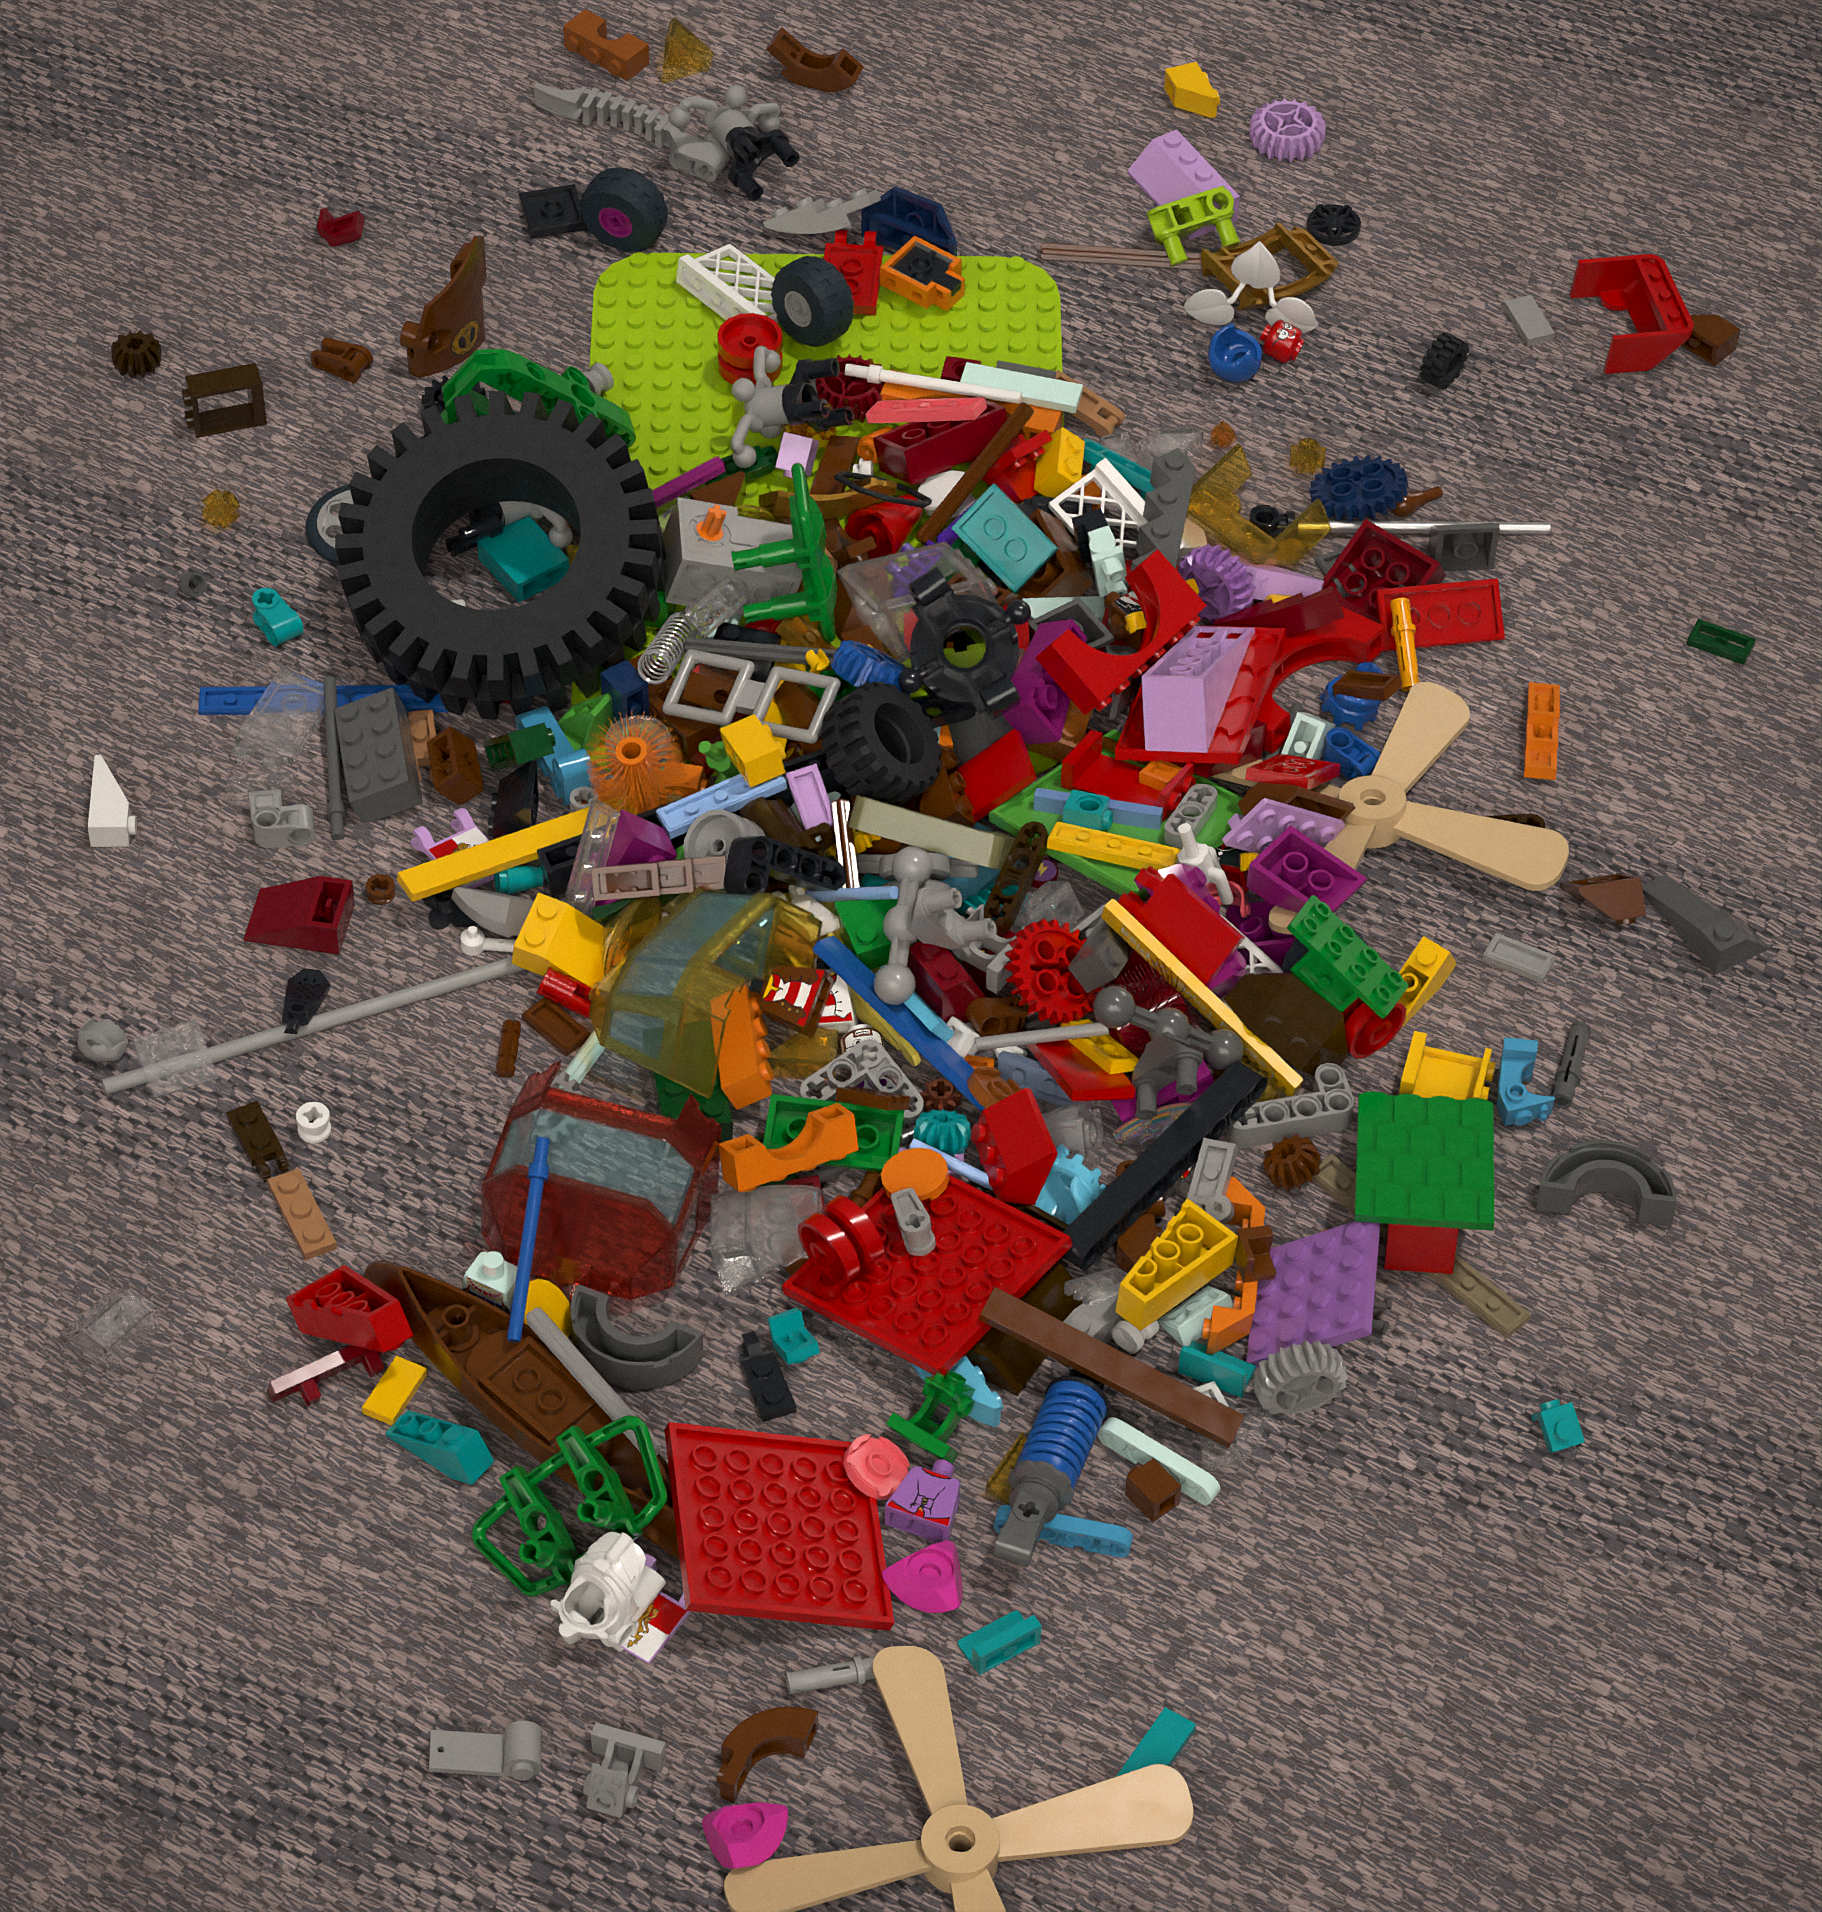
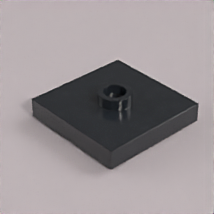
[518,184,587,239]

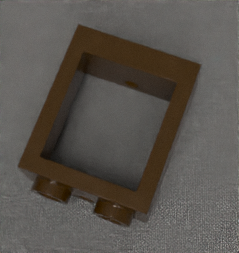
[181,363,267,438]

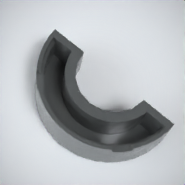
[1536,1140,1677,1227]
[571,1284,704,1390]

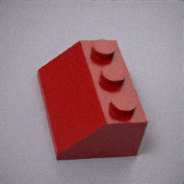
[971,1088,1058,1205]

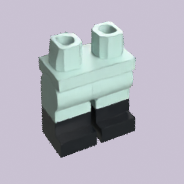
[1072,508,1129,598]

